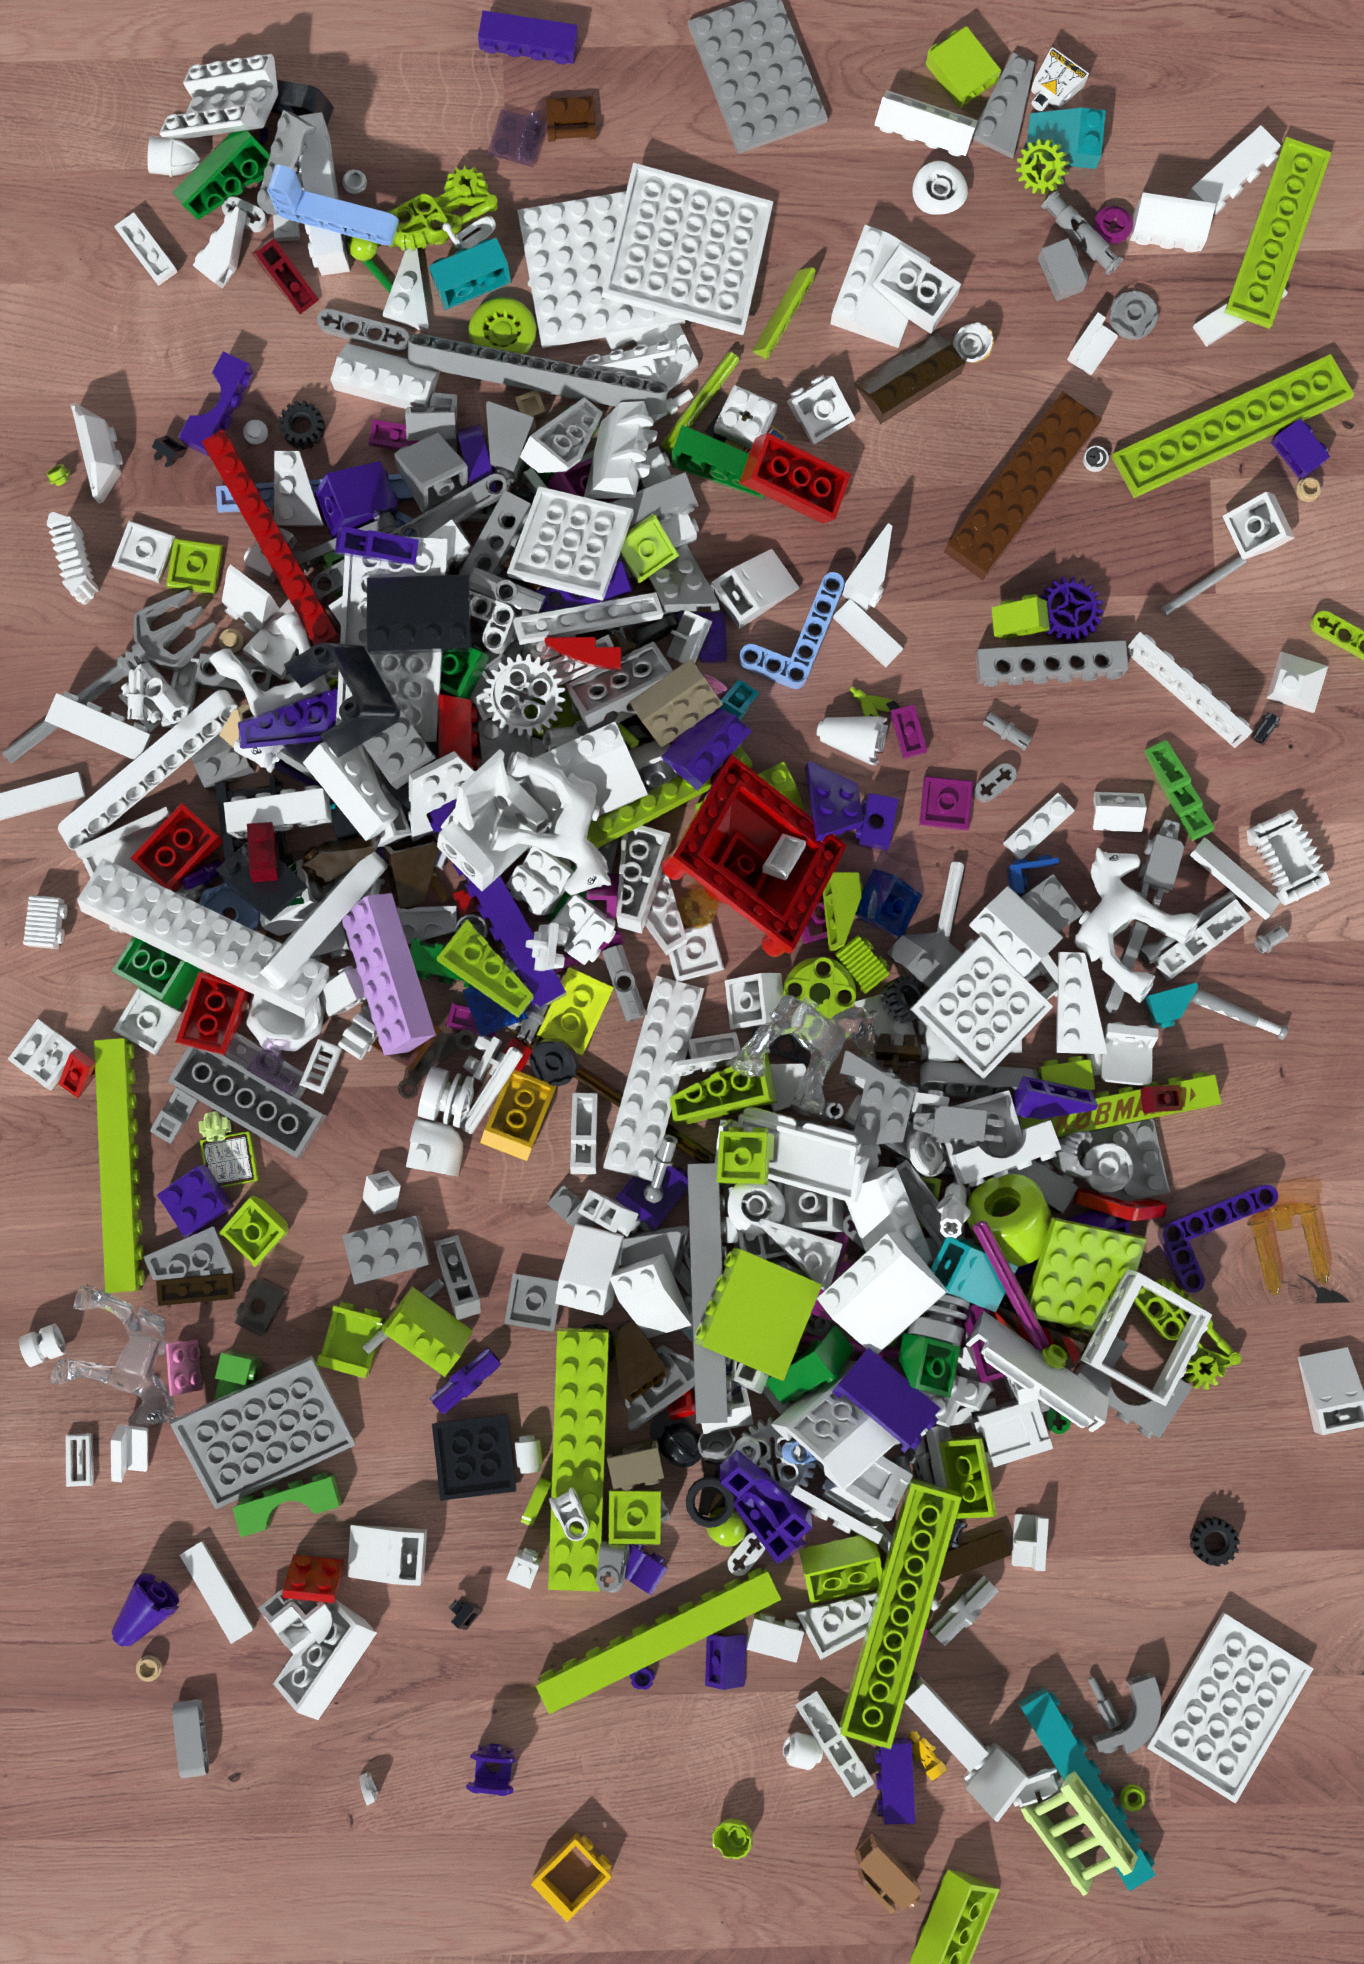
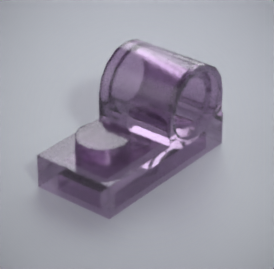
[247,1048,300,1096]

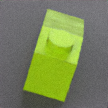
[823,872,863,951]

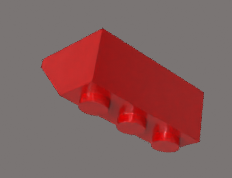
[439,695,478,771]

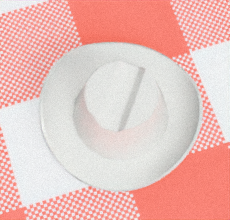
[912,161,968,214]
[728,1180,785,1235]

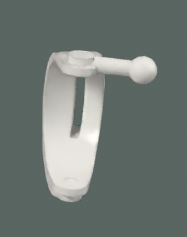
[443,216,496,250]

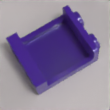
[615,1165,688,1230]

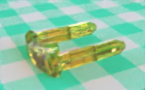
[1247,1203,1330,1296]

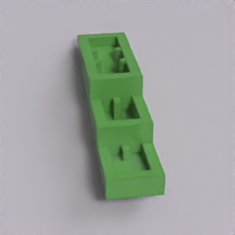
[1145,740,1214,841]

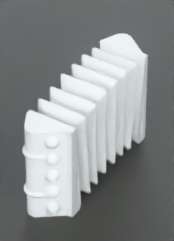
[47,512,99,605]
[1247,809,1330,906]

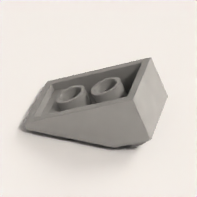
[191,732,255,792]

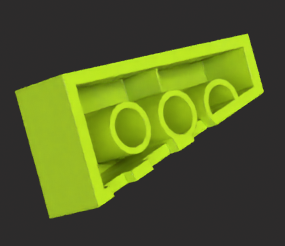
[669,1050,778,1125]

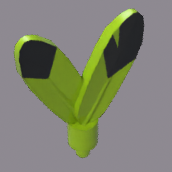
[850,687,900,717]

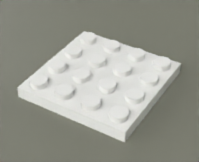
[507,486,634,601]
[910,936,1053,1079]

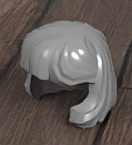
[1050,1131,1093,1178]

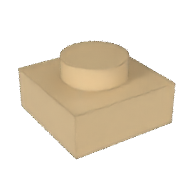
[515,390,546,419]

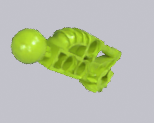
[347,165,498,261]
[1133,1277,1241,1390]

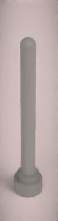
[1139,891,1238,965]

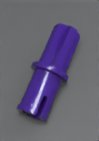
[181,859,224,890]

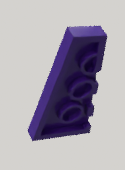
[238,688,338,749]

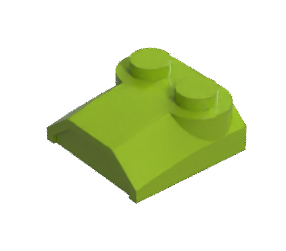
[219,1195,289,1267]

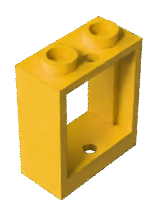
[531,1832,612,1922]

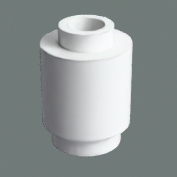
[515,1435,543,1473]

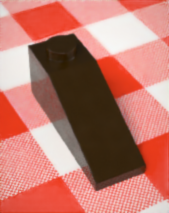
[301,835,381,888]

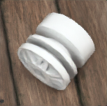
[418,1066,474,1128]

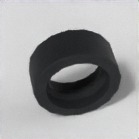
[686,1476,735,1528]

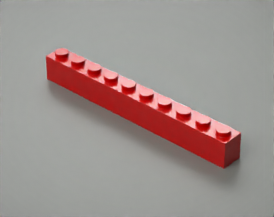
[202,430,341,645]

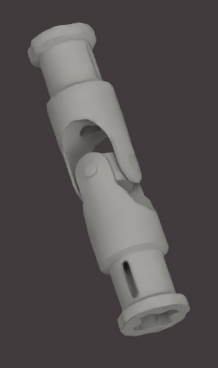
[1041,191,1124,275]

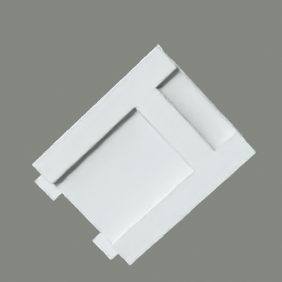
[971,1399,1053,1467]
[822,1456,913,1528]

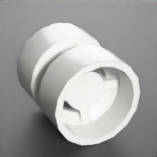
[19,1324,66,1367]

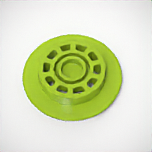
[469,297,536,354]

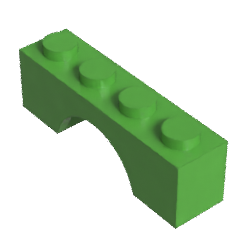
[232,1472,343,1537]

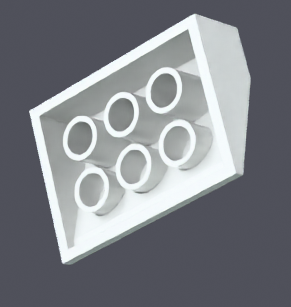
[830,225,931,348]
[529,722,648,824]
[817,1231,948,1355]

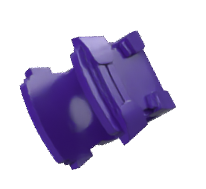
[466,1743,516,1796]

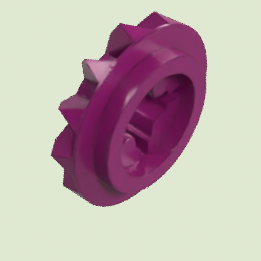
[1094,206,1133,245]

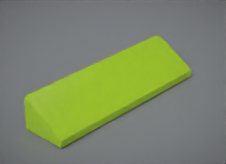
[753,267,816,360]

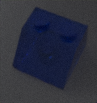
[855,869,923,938]

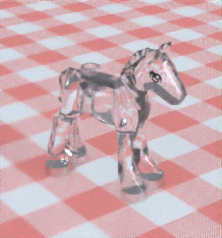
[731,995,879,1117]
[50,1284,176,1427]

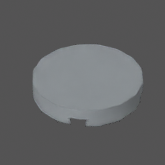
[1109,291,1158,340]

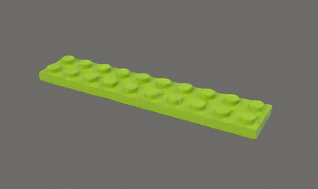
[1112,354,1354,498]

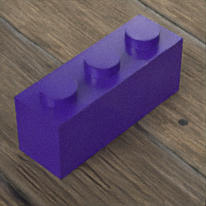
[874,1738,915,1825]

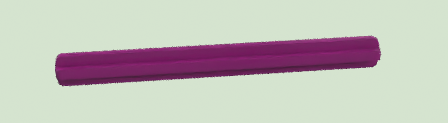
[973,1220,1049,1351]

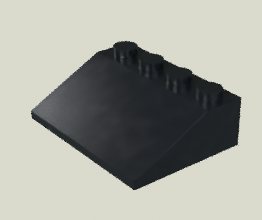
[366,574,472,655]

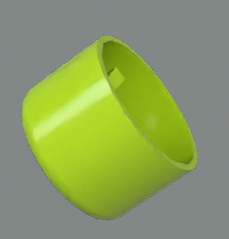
[966,1174,1052,1267]

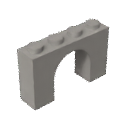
[1073,1337,1192,1439]

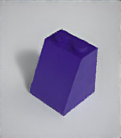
[314,461,398,539]

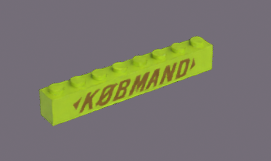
[1017,1071,1222,1137]

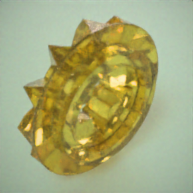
[677,889,717,929]

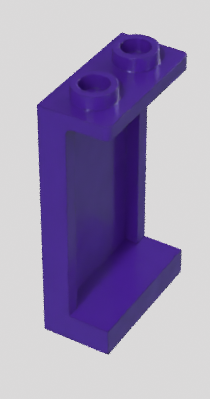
[832,1347,941,1453]

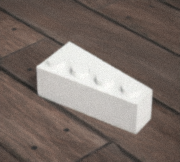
[303,742,397,841]
[224,785,332,840]
[616,825,671,934]

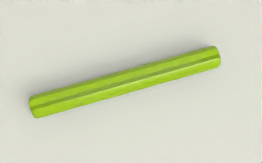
[661,352,739,454]

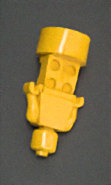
[909,1731,948,1781]

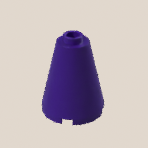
[112,1573,179,1646]

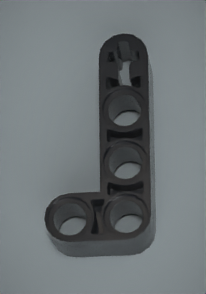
[271,80,334,126]

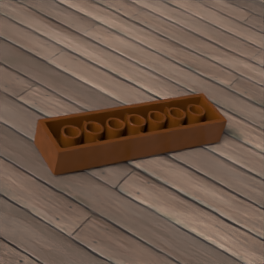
[944,391,1102,580]

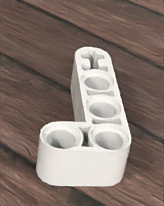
[469,590,518,654]

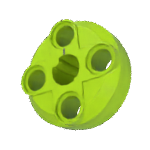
[783,957,856,1030]

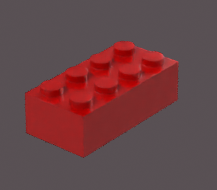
[739,433,851,524]

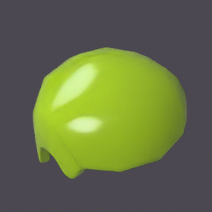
[706,1507,748,1547]
[712,1818,753,1859]

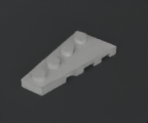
[256,110,316,215]

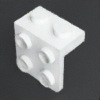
[1101,1022,1158,1086]

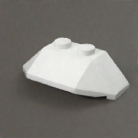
[71,403,123,503]

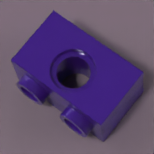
[855,793,898,851]

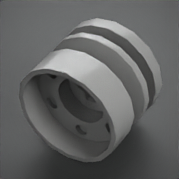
[908,1293,970,1346]

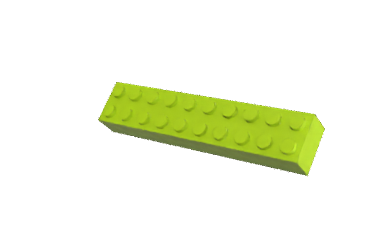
[548,1328,609,1591]
[839,1478,962,1749]

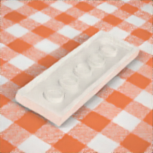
[1127,632,1253,748]

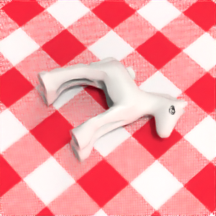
[209,612,331,773]
[487,752,611,895]
[1075,848,1199,1003]

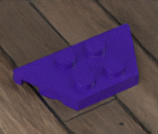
[805,761,864,841]

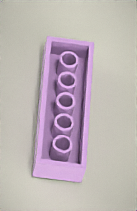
[342,893,436,1056]

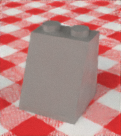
[486,401,537,487]
[395,433,468,512]

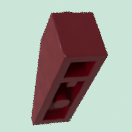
[251,238,319,315]

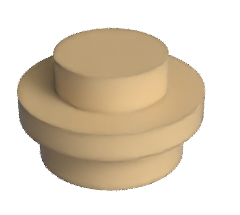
[1296,477,1321,502]
[219,629,244,653]
[136,1655,162,1682]

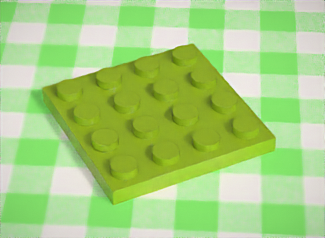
[1027,1217,1147,1330]

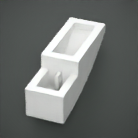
[570,1093,598,1174]

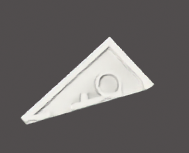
[383,248,429,333]
[759,1219,842,1290]

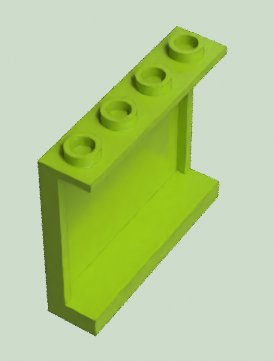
[694,1248,822,1381]

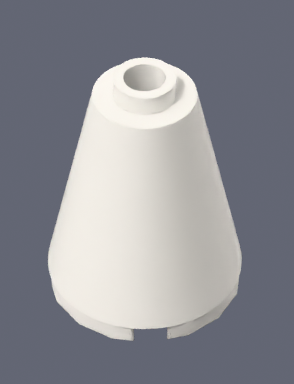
[817,716,888,766]

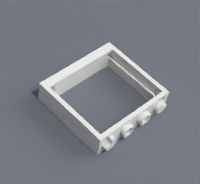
[1080,1269,1212,1406]

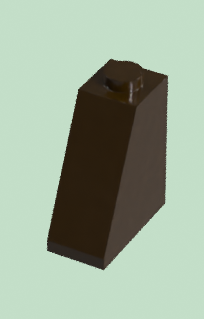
[384,834,439,909]
[613,1320,671,1403]

